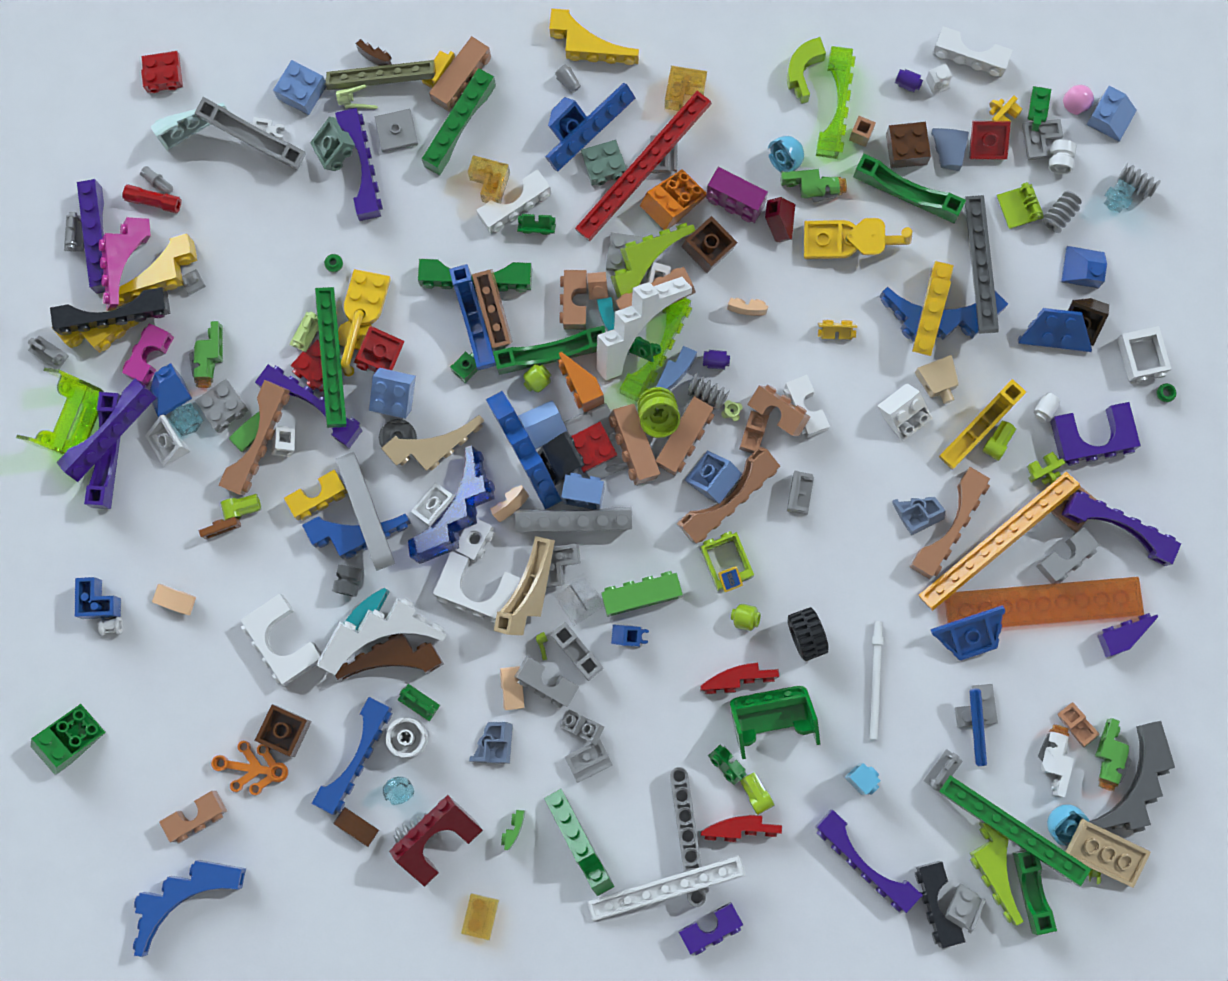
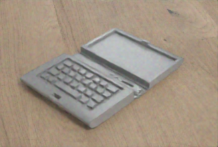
[564,403,628,479]

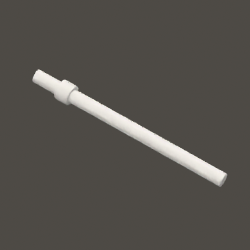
[870,621,884,740]

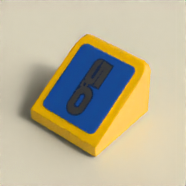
[718,566,743,592]

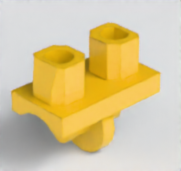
[989,95,1023,122]

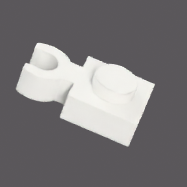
[252,117,285,140]

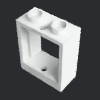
[1117,326,1171,383]

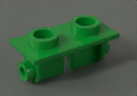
[517,214,556,235]
[629,336,662,362]
[398,684,440,722]
[708,744,747,785]

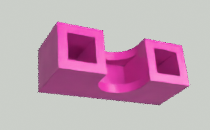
[122,323,174,386]

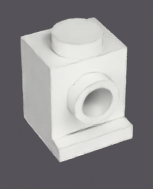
[926,63,952,95]
[645,262,671,283]
[271,426,295,457]

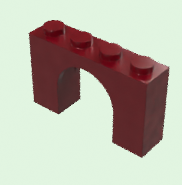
[389,795,483,887]

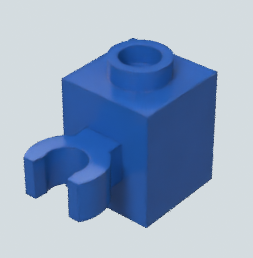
[611,624,649,647]

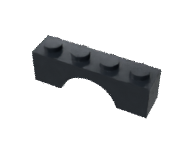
[915,861,966,948]

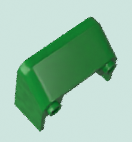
[730,686,821,760]

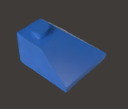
[548,97,587,142]
[1061,246,1107,289]
[150,363,192,417]

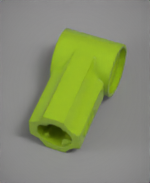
[982,420,1017,461]
[220,494,261,520]
[740,772,775,815]

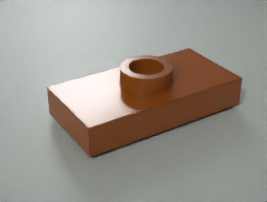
[198,517,241,539]

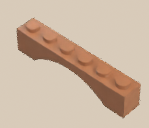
[219,380,290,495]
[677,447,780,544]
[910,467,990,579]

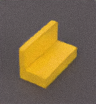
[421,50,455,88]

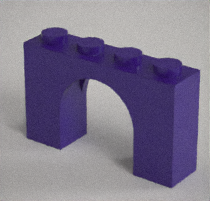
[1050,402,1141,466]

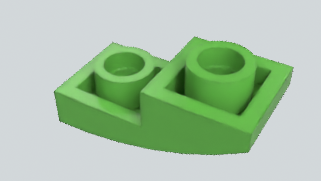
[229,412,260,452]
[501,810,525,850]

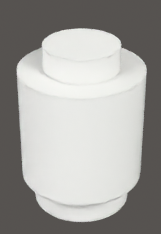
[1034,393,1060,422]

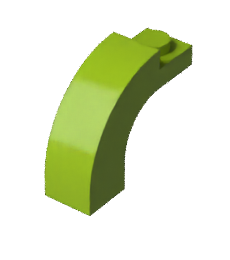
[787,37,826,104]

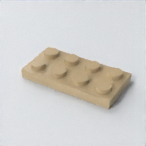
[1066,819,1151,888]

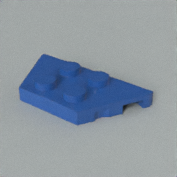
[1018,308,1092,352]
[930,605,1005,661]

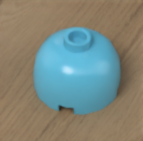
[768,136,804,172]
[1047,804,1089,846]

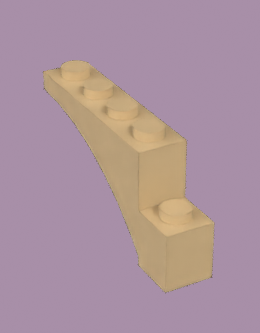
[381,415,484,471]
[494,536,555,635]

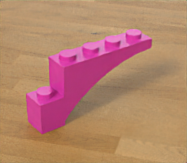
[99,217,151,311]

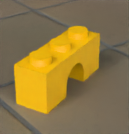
[284,469,348,521]

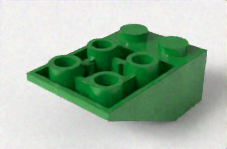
[30,704,106,775]

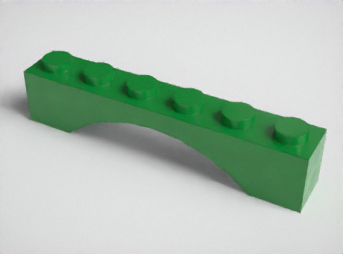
[422,68,496,175]
[853,153,966,224]
[418,259,532,292]
[493,325,606,375]

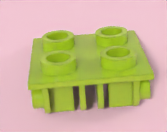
[996,182,1044,229]

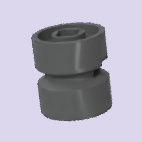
[332,565,363,597]

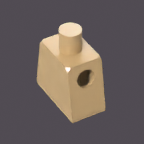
[915,355,958,404]

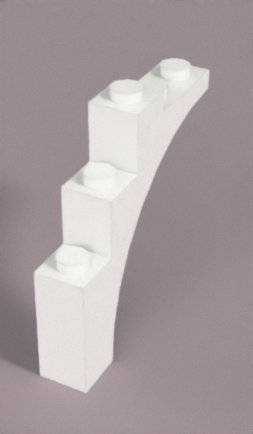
[596,277,692,380]
[317,598,447,675]

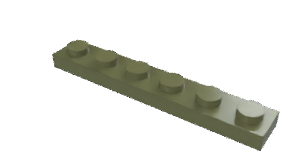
[325,60,435,90]

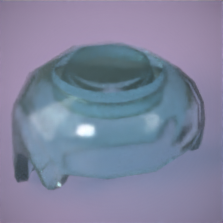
[383,776,415,805]

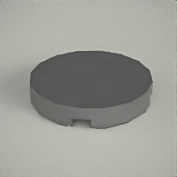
[379,419,417,447]

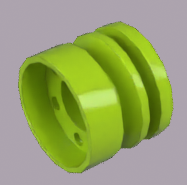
[637,387,680,438]

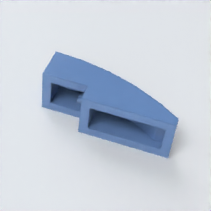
[656,346,697,391]

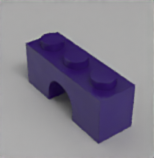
[678,902,743,955]

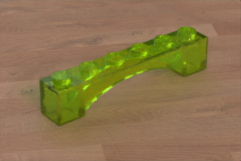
[815,46,856,159]
[620,298,693,402]

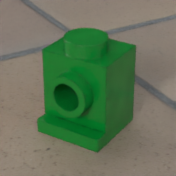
[450,351,478,384]

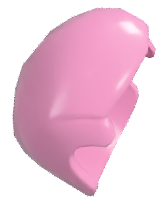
[1063,84,1094,115]

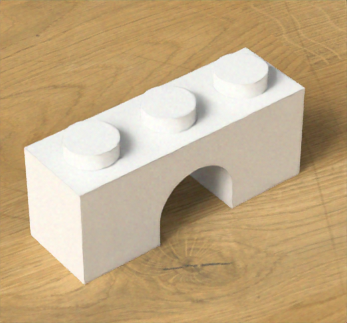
[783,375,830,438]

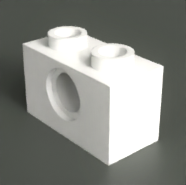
[453,516,495,562]

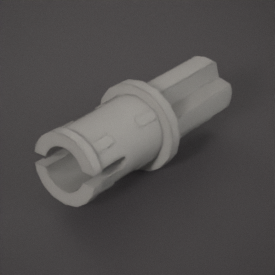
[140,166,173,194]

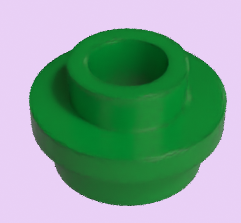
[324,254,343,273]
[1156,383,1177,402]

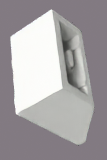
[878,383,933,441]

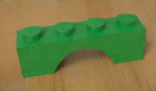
[1012,850,1057,935]

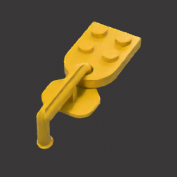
[804,218,912,259]
[338,269,391,377]

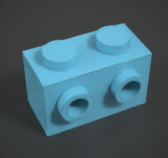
[845,763,881,795]

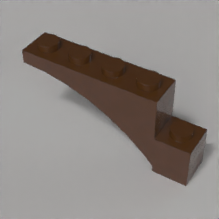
[335,633,444,681]

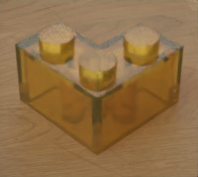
[664,65,707,111]
[468,155,510,204]

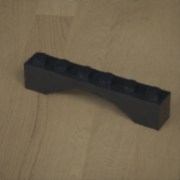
[50,287,171,336]

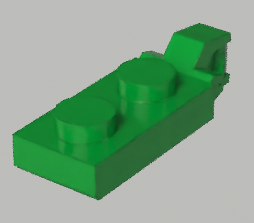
[1027,86,1052,132]

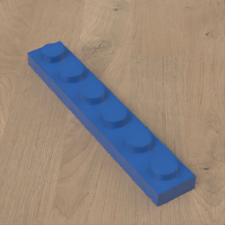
[545,83,636,171]

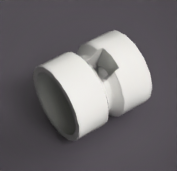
[1048,140,1077,174]

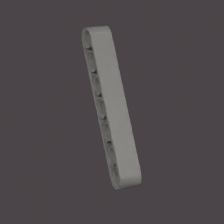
[336,452,395,571]
[670,767,706,907]

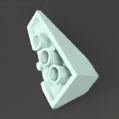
[151,103,227,150]

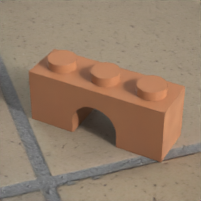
[559,270,587,330]
[747,384,810,436]
[159,791,227,844]

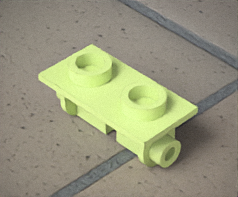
[289,311,318,352]

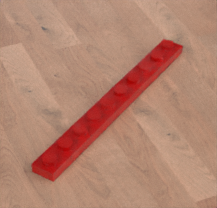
[575,91,712,241]

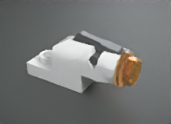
[1038,724,1074,797]

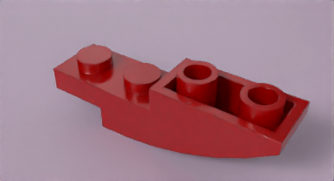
[700,662,779,694]
[700,815,782,842]

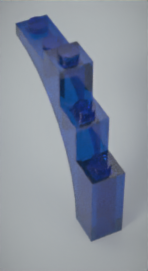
[408,446,495,564]

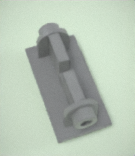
[64,212,84,251]
[28,336,69,371]
[924,749,963,792]

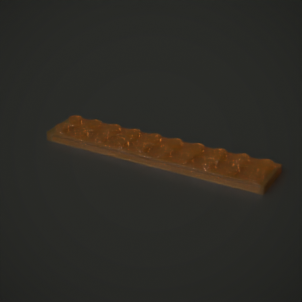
[945,576,1144,628]

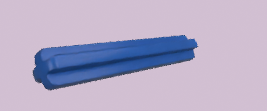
[969,688,987,766]

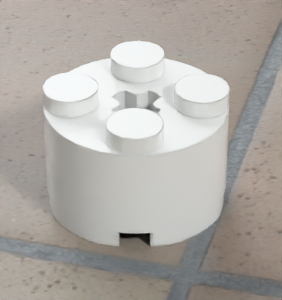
[386,718,428,758]

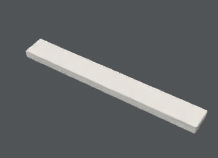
[588,856,746,921]

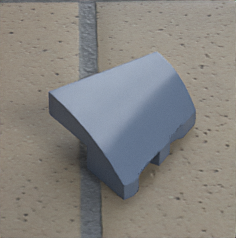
[931,128,969,171]
[892,497,945,535]
[469,722,513,764]

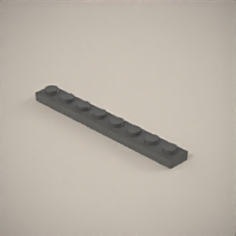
[965,195,999,334]

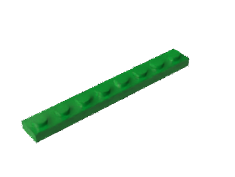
[315,287,347,428]
[939,775,1091,887]

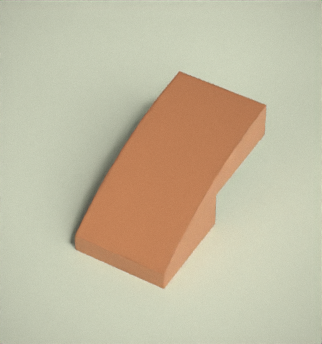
[739,410,769,454]
[1057,702,1100,748]

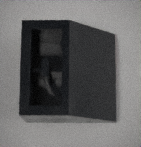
[537,431,584,486]

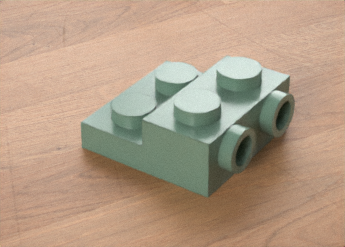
[310,116,355,171]
[581,140,627,186]

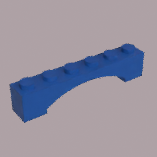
[311,697,393,815]

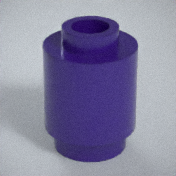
[895,69,923,93]
[703,349,730,370]

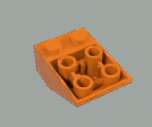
[640,169,707,230]
[557,352,604,413]

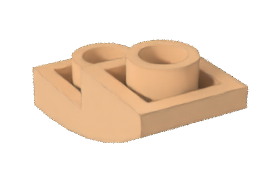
[727,298,768,316]
[490,485,529,522]
[152,584,196,615]
[500,666,524,710]

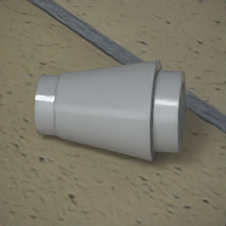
[555,64,581,93]

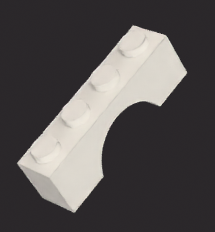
[933,26,1013,77]
[476,169,551,234]

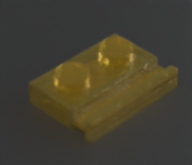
[461,893,499,940]

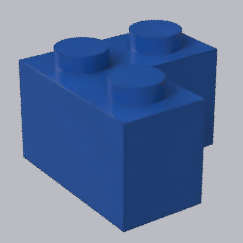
[75,577,121,619]

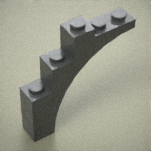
[1089,721,1175,833]

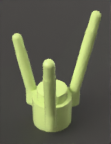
[336,85,378,109]

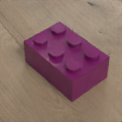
[706,166,768,223]

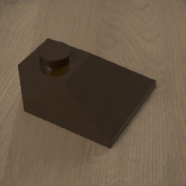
[1067,298,1109,346]

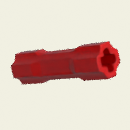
[122,184,182,214]

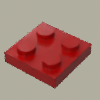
[969,121,1011,159]
[571,422,618,473]

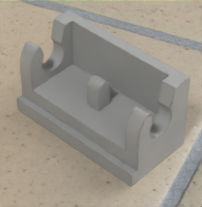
[787,470,814,515]

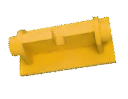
[818,320,857,340]

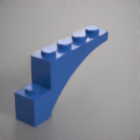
[449,264,496,371]
[302,514,411,559]

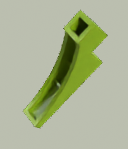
[610,222,695,298]
[969,822,1024,926]

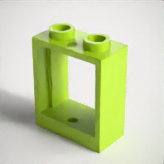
[700,531,754,592]

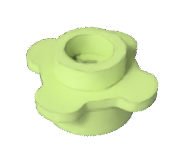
[721,400,743,421]

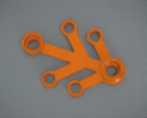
[211,741,288,795]

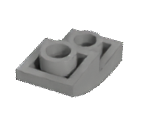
[560,710,604,745]

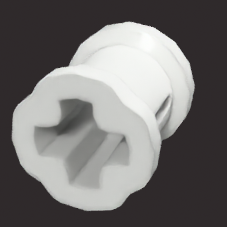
[98,617,123,635]

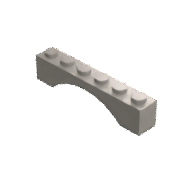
[195,97,306,171]
[515,507,632,532]

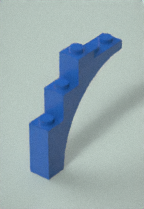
[880,287,1008,342]
[486,391,562,510]
[133,860,246,957]

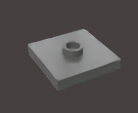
[374,109,418,152]

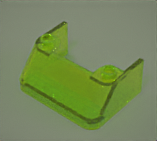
[16,367,104,456]

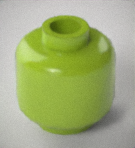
[523,365,552,393]
[731,604,761,631]

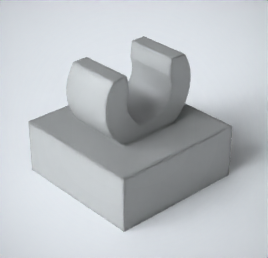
[182,269,206,295]

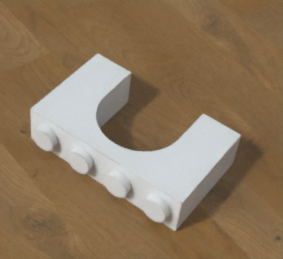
[433,551,521,623]
[241,594,322,686]

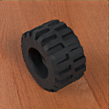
[787,607,829,661]

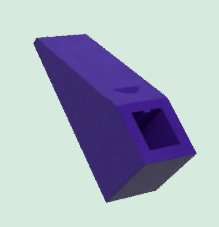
[1097,613,1158,658]

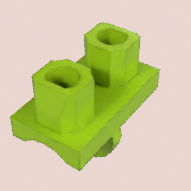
[1027,452,1065,485]

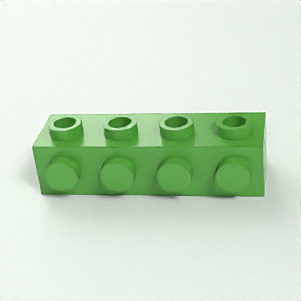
[601,571,683,617]

